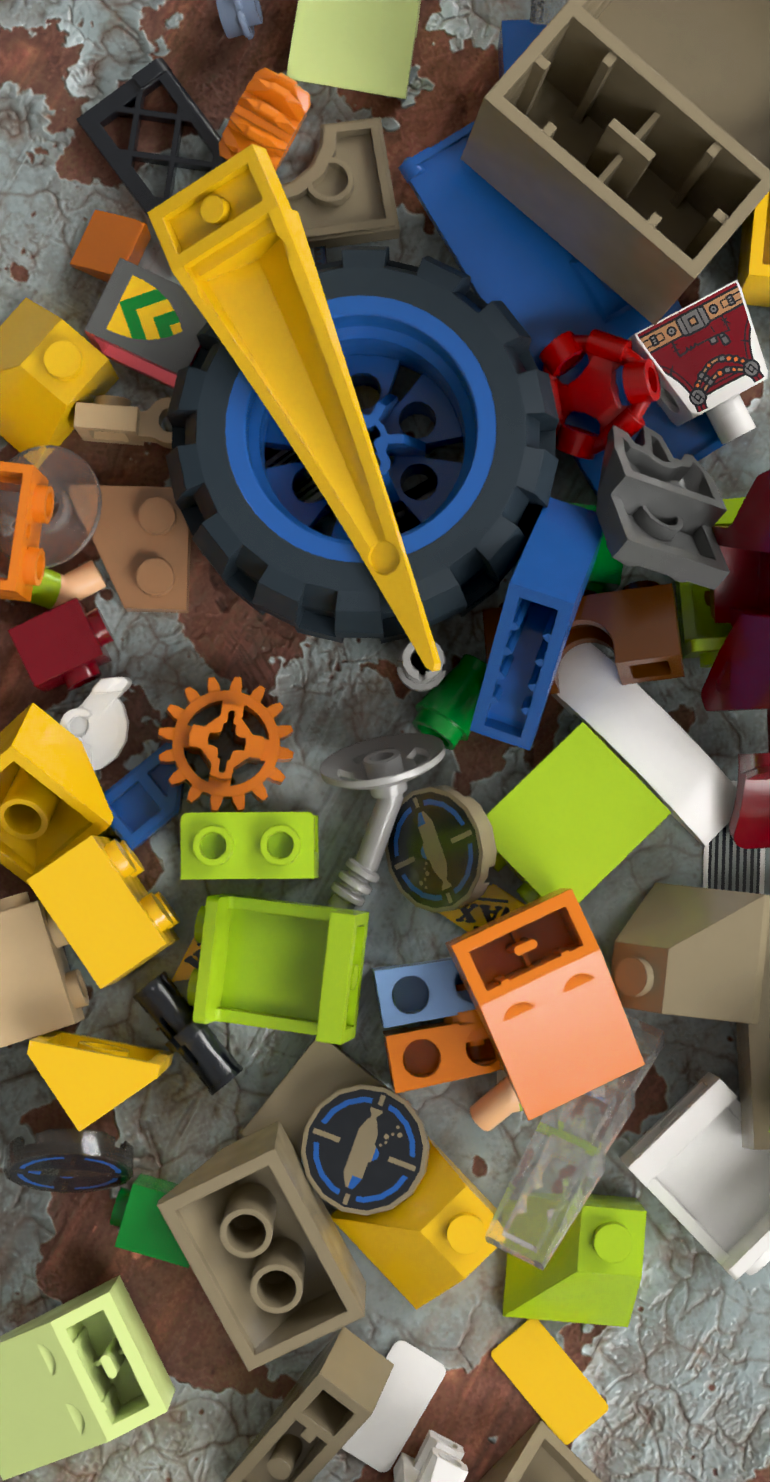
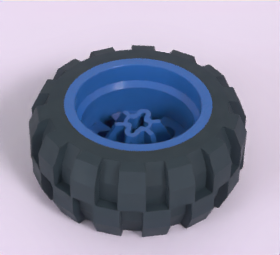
[166,246,559,644]

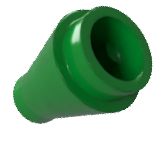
[412,654,487,750]

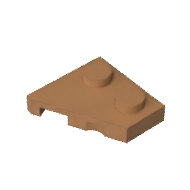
[71,485,191,613]

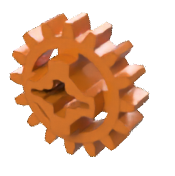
[158,676,294,812]

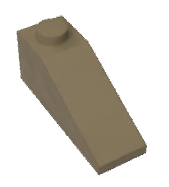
[223,1327,394,1482]

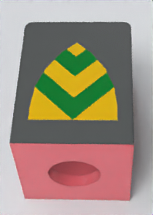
[84,258,207,389]

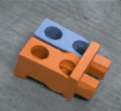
[372,957,504,1094]

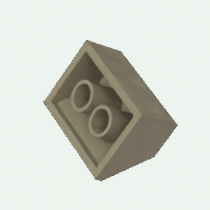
[157,1121,366,1372]

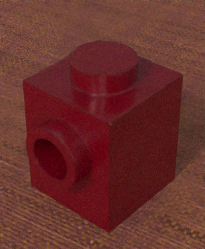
[8,598,114,693]

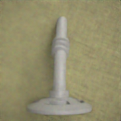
[320,733,445,910]

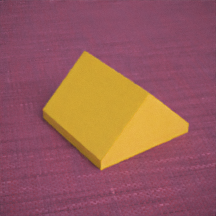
[27,1030,174,1132]

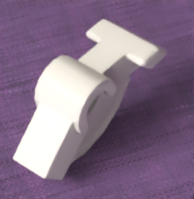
[60,676,132,774]

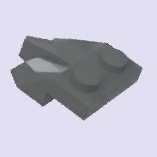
[596,425,730,590]

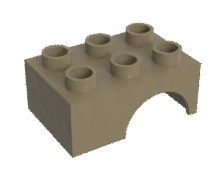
[461,0,770,325]

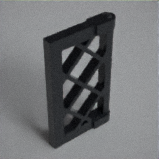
[76,58,227,220]

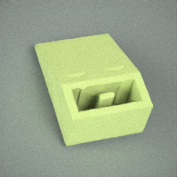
[0,1275,175,1481]

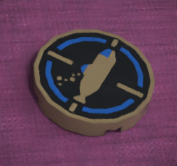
[385,785,497,913]
[301,1084,430,1216]

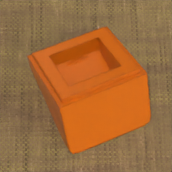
[70,210,151,283]

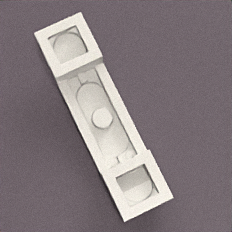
[551,643,737,847]

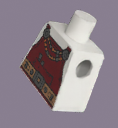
[628,280,768,445]

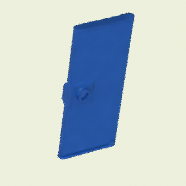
[398,121,725,496]

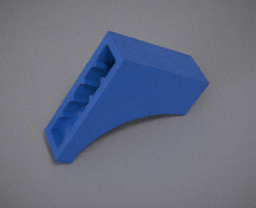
[470,497,603,751]

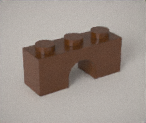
[482,580,685,695]

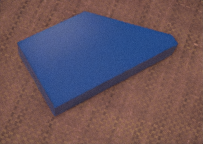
[104,742,188,851]

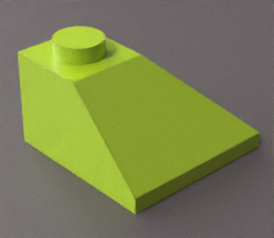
[502,1187,647,1327]

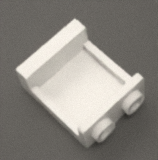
[620,1072,770,1280]

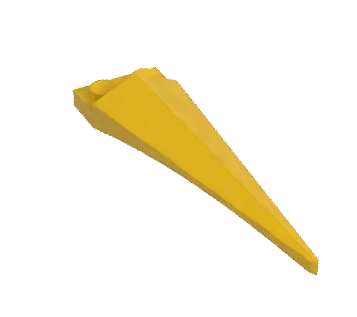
[147,144,441,672]

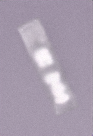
[485,1015,664,1270]

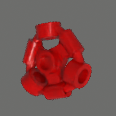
[539,328,661,460]

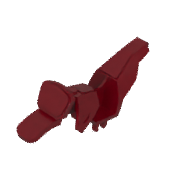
[701,470,770,849]

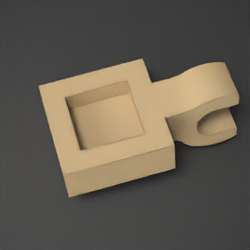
[73,395,172,449]

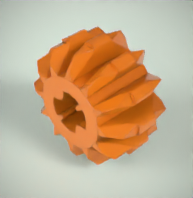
[219,67,311,171]

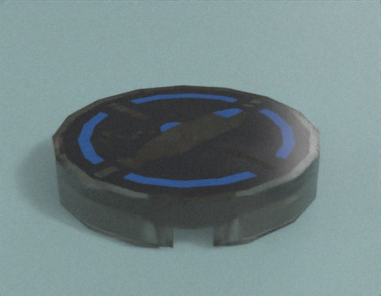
[4,1128,134,1193]

